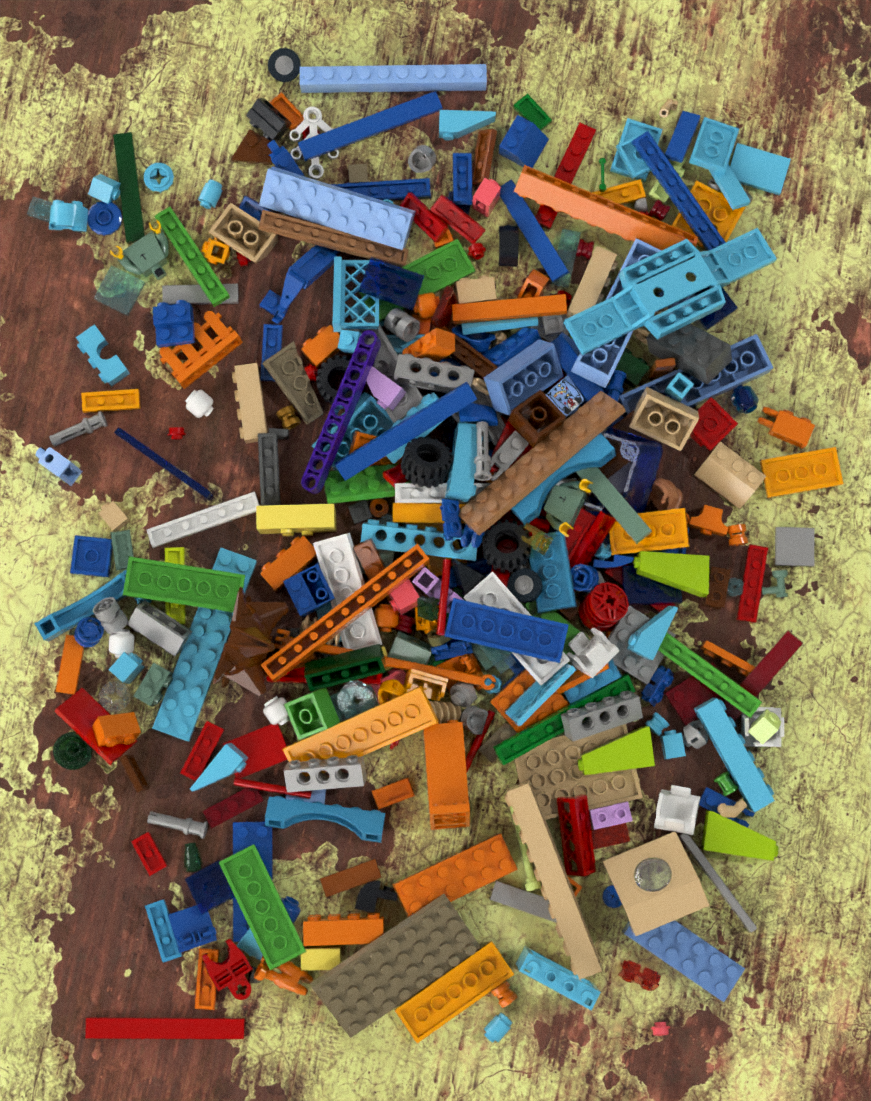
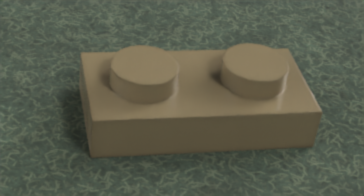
[478,722,517,763]

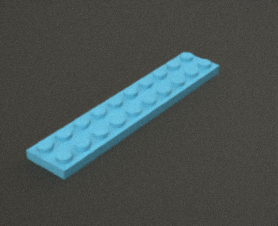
[152,548,257,742]

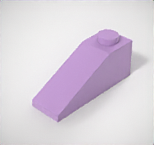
[360,358,406,411]

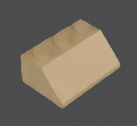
[209,203,278,263]
[629,387,699,451]
[694,442,766,510]

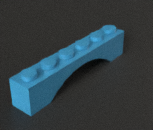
[510,433,616,526]
[34,570,127,642]
[265,796,385,843]

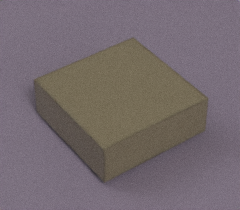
[348,164,368,183]

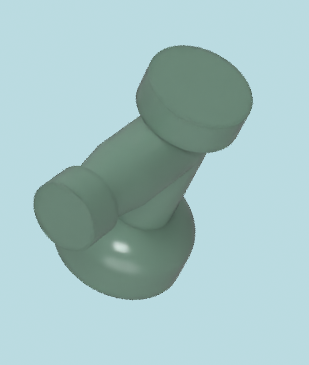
[762,570,788,598]

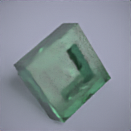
[417,596,439,621]

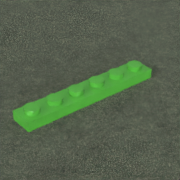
[154,207,230,307]
[658,632,762,718]

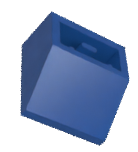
[283,564,335,617]

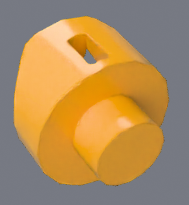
[378,679,406,704]

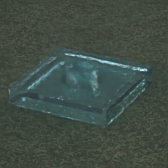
[94,265,146,316]

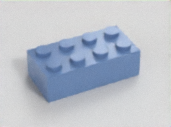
[484,340,563,415]

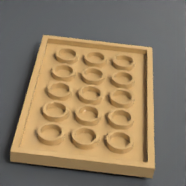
[514,724,643,820]

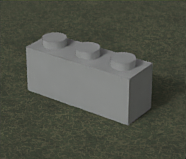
[127,600,192,656]

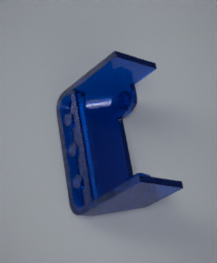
[583,427,663,514]

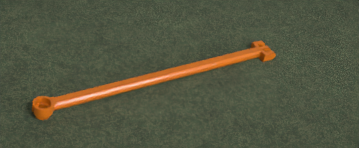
[274,629,496,691]

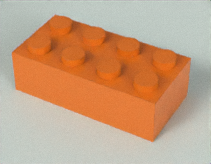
[303,912,385,946]

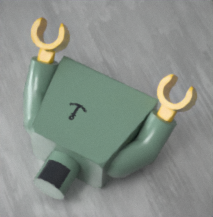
[110,219,169,280]
[544,479,593,537]

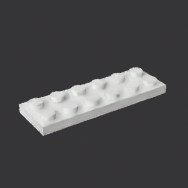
[313,533,382,650]
[463,571,570,685]

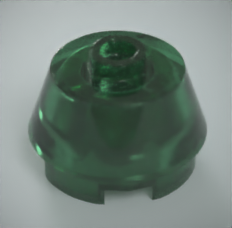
[53,732,93,770]

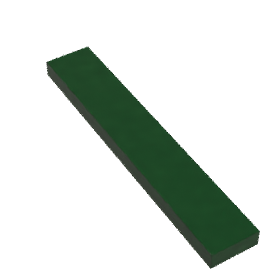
[113,132,145,244]

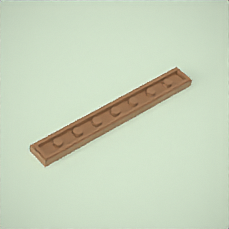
[258,210,409,268]

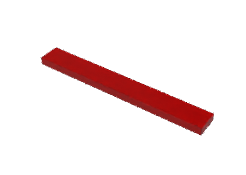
[85,1017,245,1039]

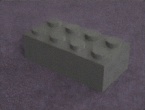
[646,324,732,385]

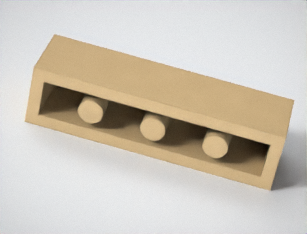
[566,246,618,318]
[232,363,268,444]

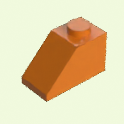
[517,269,550,298]

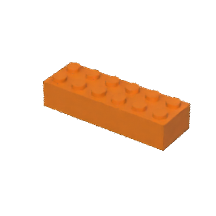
[392,833,518,918]

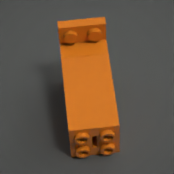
[424,720,470,830]

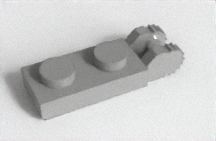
[490,431,529,481]

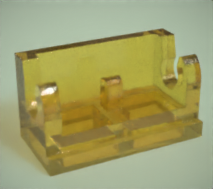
[521,523,553,555]

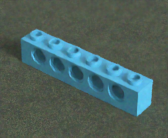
[361,519,477,561]

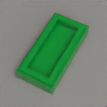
[513,93,552,131]

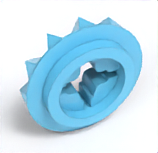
[144,163,174,193]

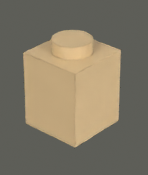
[99,501,131,532]

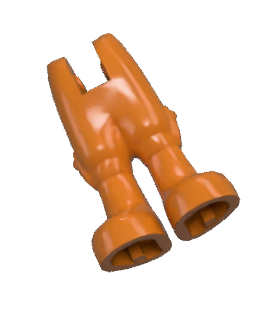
[254,956,313,996]

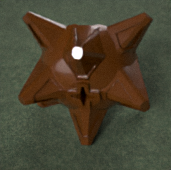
[213,587,289,696]

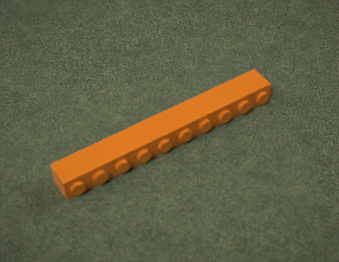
[514,165,698,250]
[261,544,430,682]

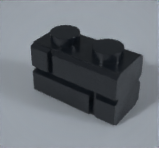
[246,98,292,141]

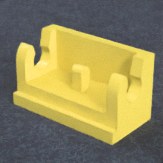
[301,943,341,970]

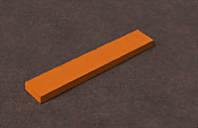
[452,294,567,324]

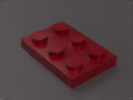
[664,662,726,726]

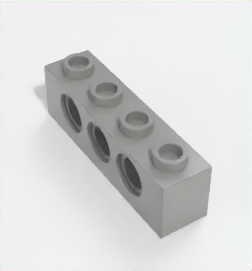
[393,354,474,394]
[561,691,643,741]
[283,755,367,792]

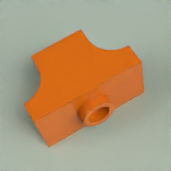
[687,505,729,537]

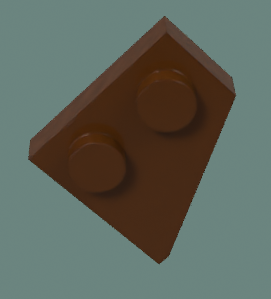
[231,129,280,165]

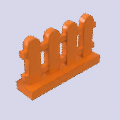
[160,311,243,389]

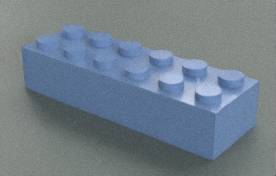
[622,920,745,1002]

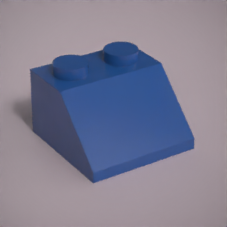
[498,115,549,168]

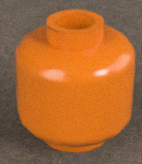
[413,292,441,319]
[374,604,399,632]

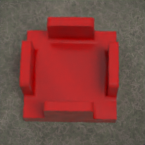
[690,397,738,451]

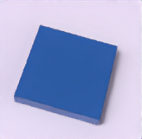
[70,535,113,578]

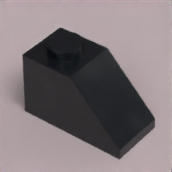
[451,558,487,596]

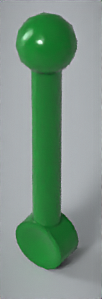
[599,158,606,192]

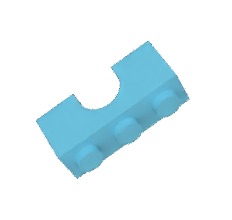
[76,324,130,386]

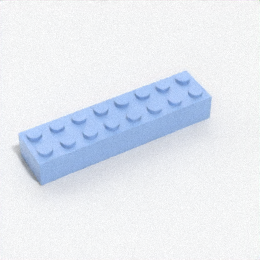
[259,167,416,250]
[571,238,662,388]

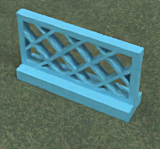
[333,257,380,332]
[505,663,576,726]

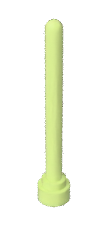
[510,806,541,891]

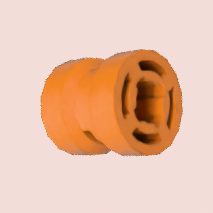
[727,524,748,546]
[491,980,518,1008]

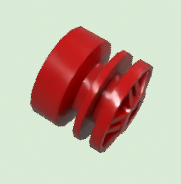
[578,582,629,632]

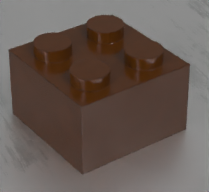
[508,390,566,448]

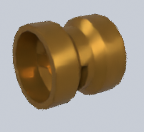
[276,405,301,430]

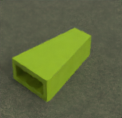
[633,551,709,597]
[578,726,655,775]
[701,810,779,861]

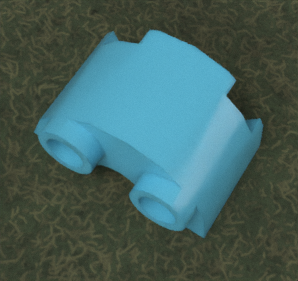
[49,200,88,232]

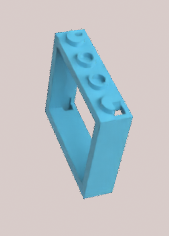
[516,946,601,1011]

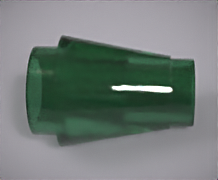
[184,842,203,873]

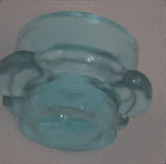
[727,578,744,597]

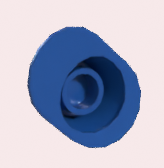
[452,326,496,354]

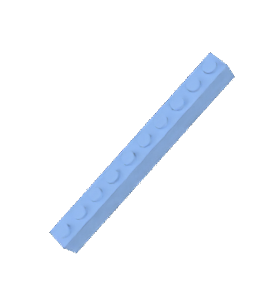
[300,64,487,93]

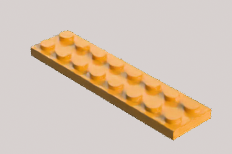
[283,686,438,776]

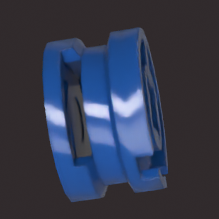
[571,564,599,592]
[74,617,104,648]

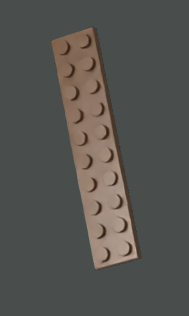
[458,391,626,536]

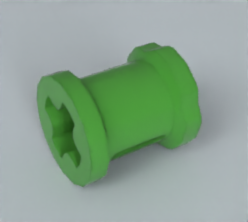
[714,771,739,796]

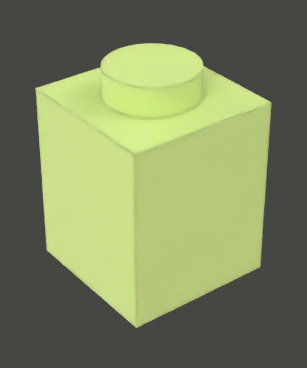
[748,709,781,744]

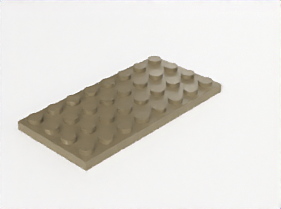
[310,893,481,1038]

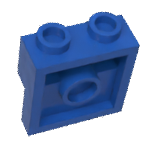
[153,300,195,348]

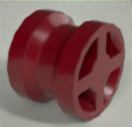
[649,199,671,221]
[576,238,594,260]
[393,614,416,634]

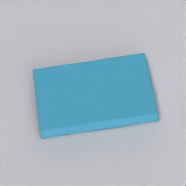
[689,117,739,175]
[610,118,663,182]
[730,143,791,195]

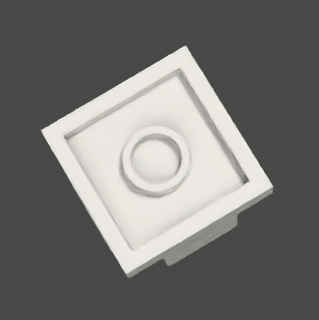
[566,627,620,678]
[741,707,784,747]
[654,785,700,835]

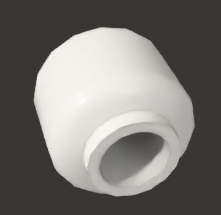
[185,390,214,418]
[109,629,134,658]
[263,696,290,726]

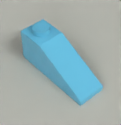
[439,110,496,140]
[627,606,678,660]
[190,743,248,792]

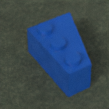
[482,327,542,367]

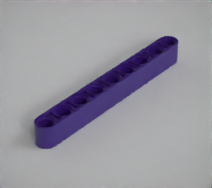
[301,330,381,494]

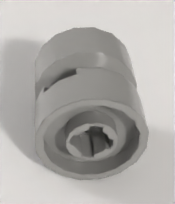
[384,308,420,342]
[93,597,128,634]

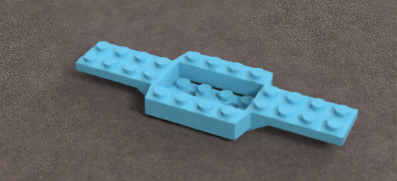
[563,228,777,355]

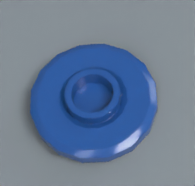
[87,201,123,236]

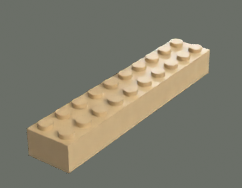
[505,779,602,980]

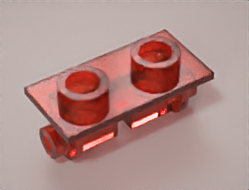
[618,960,661,991]

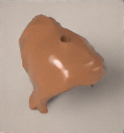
[644,478,683,511]

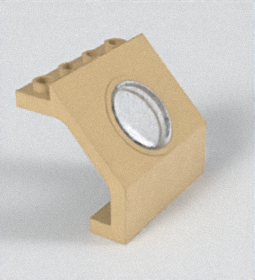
[603,831,709,936]

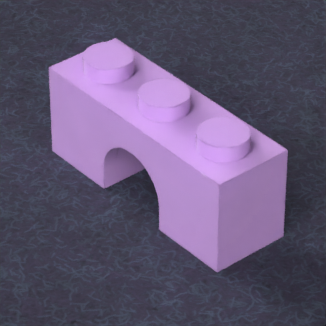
[412,567,463,614]

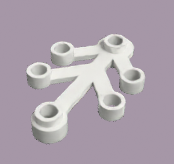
[289,107,339,180]

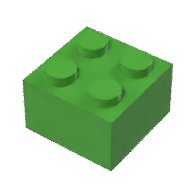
[284,688,340,740]

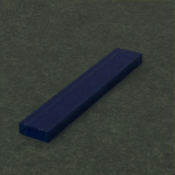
[114,427,213,501]

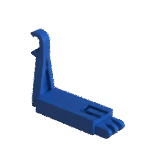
[272,245,340,324]

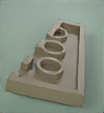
[262,341,323,425]

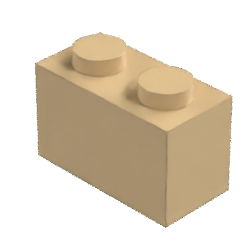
[456,275,497,304]

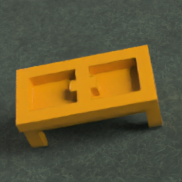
[403,669,448,702]

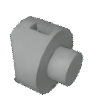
[408,145,436,173]
[450,681,477,707]
[460,705,488,735]
[682,720,708,749]

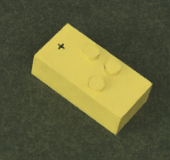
[256,504,336,537]

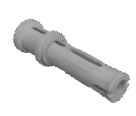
[49,411,108,447]
[474,422,492,481]
[147,811,208,839]

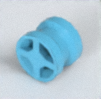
[645,712,669,736]

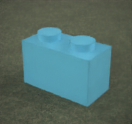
[108,652,144,684]

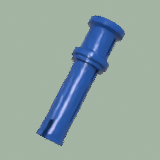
[606,370,627,427]

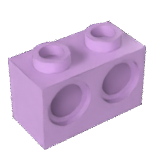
[589,801,633,830]

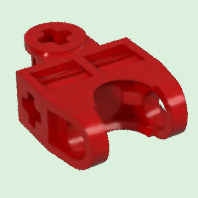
[202,938,253,1000]

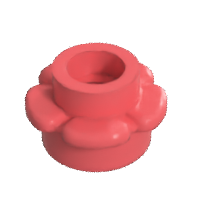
[651,1022,670,1036]

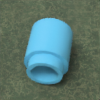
[198,179,222,209]
[484,1012,513,1043]

